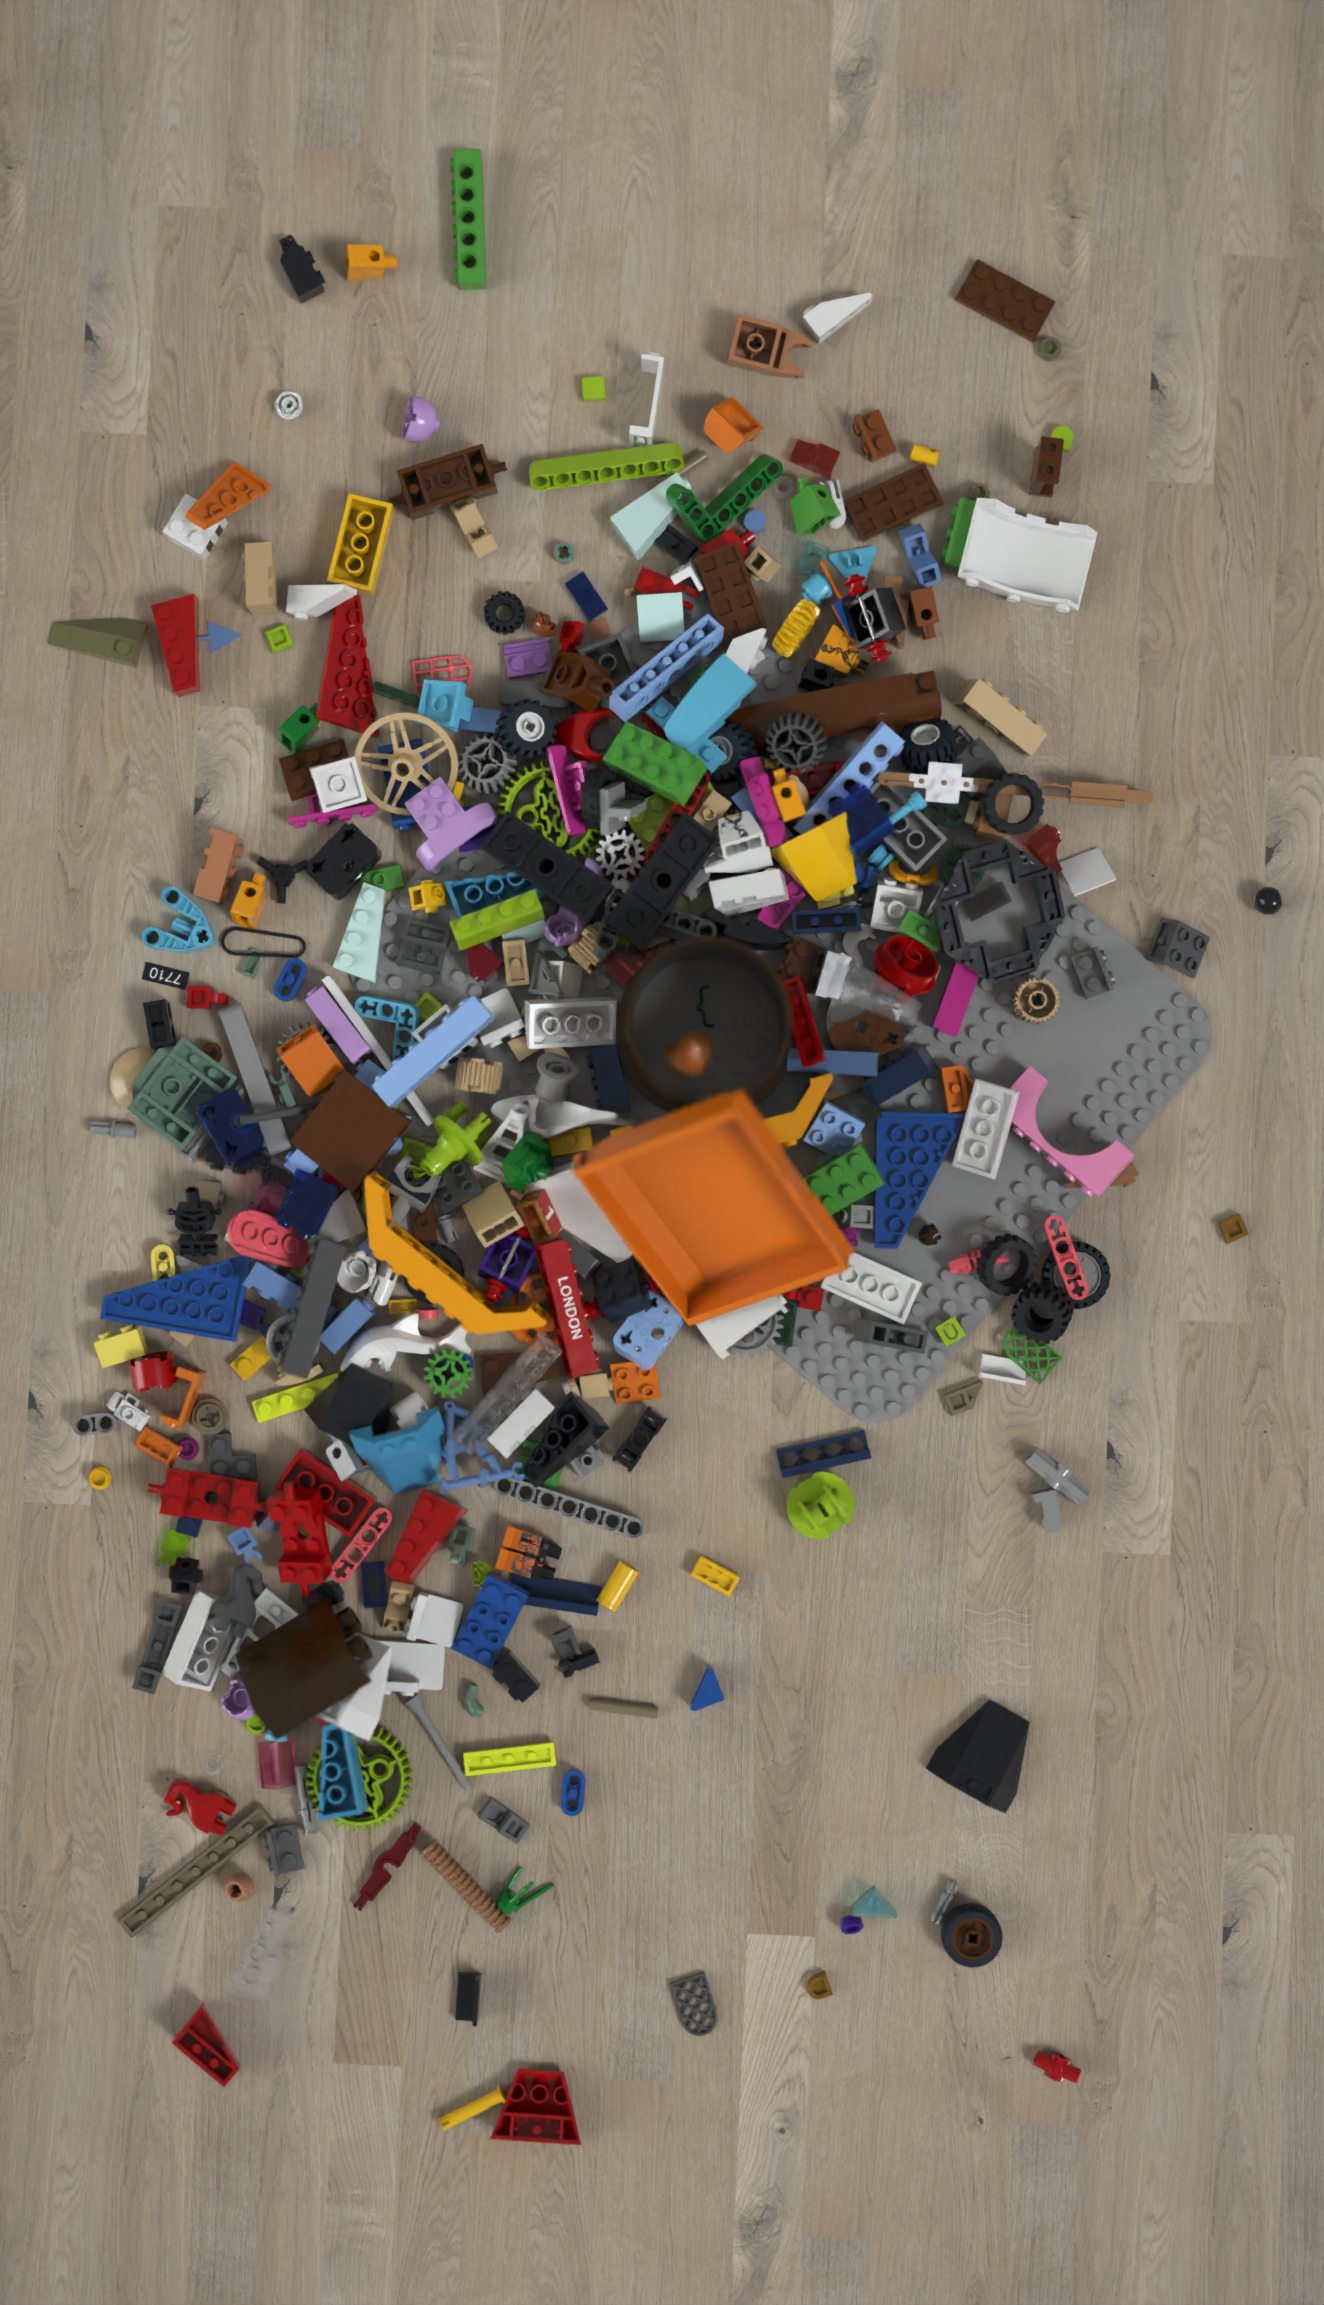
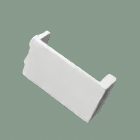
[629,352,664,447]
[696,1294,788,1359]

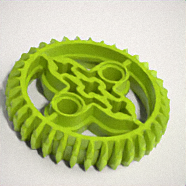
[497,761,601,860]
[306,1727,414,1832]

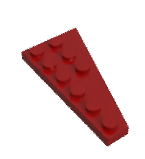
[315,595,380,738]

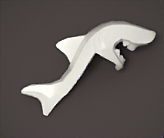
[491,1094,631,1140]
[340,1313,471,1372]

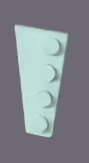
[333,882,386,983]

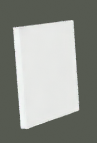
[1057,847,1116,897]

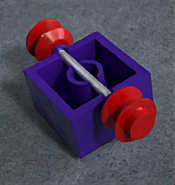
[477,1216,536,1302]

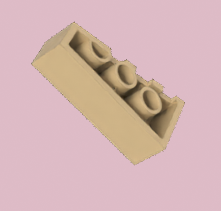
[950,678,1048,757]

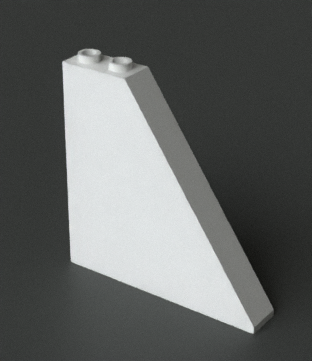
[510,1161,633,1263]

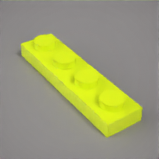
[252,1373,339,1423]
[463,1741,557,1776]

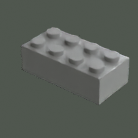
[849,781,948,874]

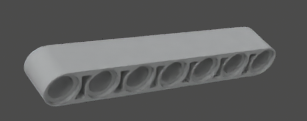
[219,1002,293,1156]
[494,1477,644,1539]

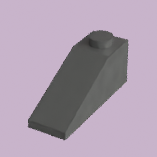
[854,1318,929,1354]

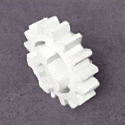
[596,829,644,879]

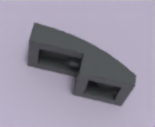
[477,1796,530,1844]

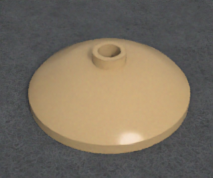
[110,1048,157,1113]

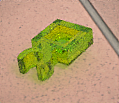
[157,1528,191,1571]

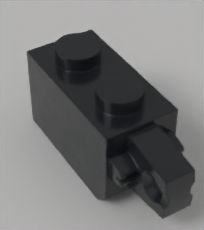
[279,235,326,304]
[205,1135,272,1176]

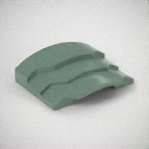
[127,1036,237,1151]

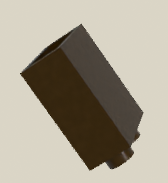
[235,1596,374,1740]

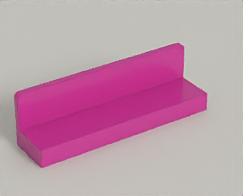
[931,941,979,1037]

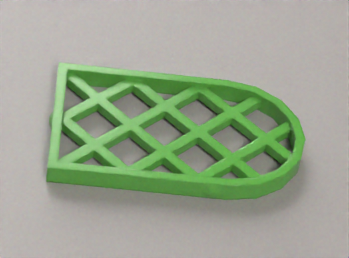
[1003,1327,1063,1384]

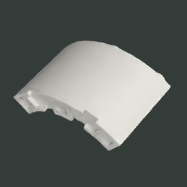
[958,498,1098,613]

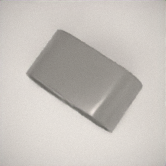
[72,1412,119,1436]

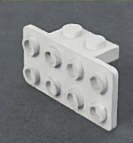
[375,1640,445,1696]

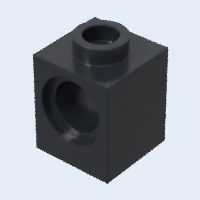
[798,658,836,692]

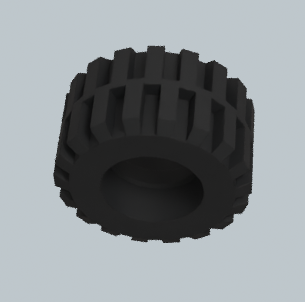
[1011,1281,1074,1344]

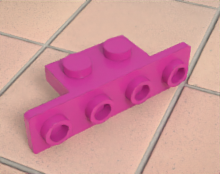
[547,745,589,835]
[739,757,789,847]
[287,793,379,828]

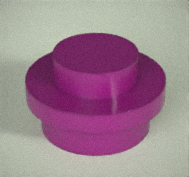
[178,1437,199,1460]

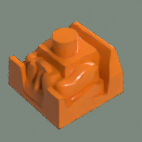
[703,397,764,453]

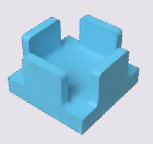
[416,679,474,733]

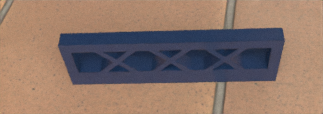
[776,1430,872,1478]

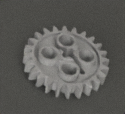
[730,1309,784,1358]

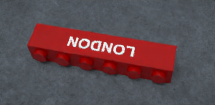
[534,1237,599,1378]

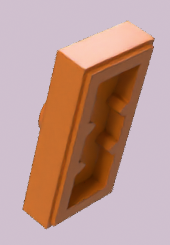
[134,1426,183,1467]

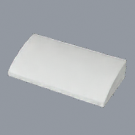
[525,996,617,1049]

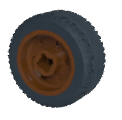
[941,1903,1003,1968]

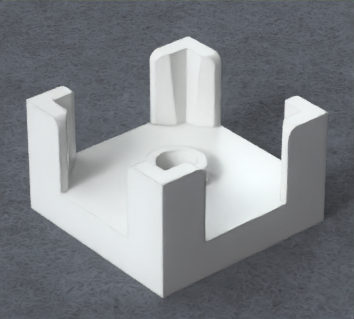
[309,756,367,813]

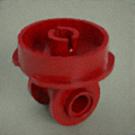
[868,935,939,1010]

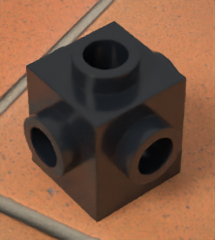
[169,1557,203,1595]

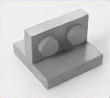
[599,781,647,835]

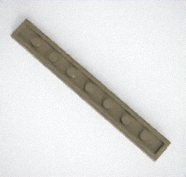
[117,1804,275,1938]

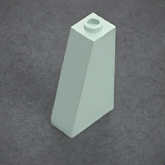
[610,473,692,560]

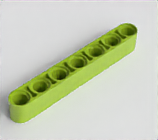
[528,443,684,491]

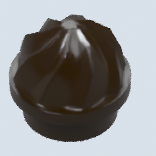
[918,1223,942,1246]

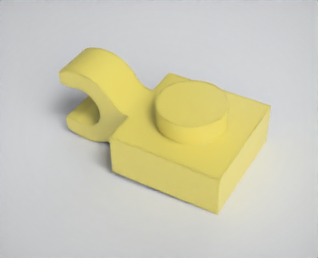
[817,885,855,910]

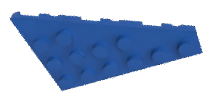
[100,1255,251,1342]

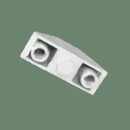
[725,628,768,674]

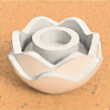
[275,391,303,419]

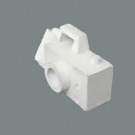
[106,1392,152,1431]

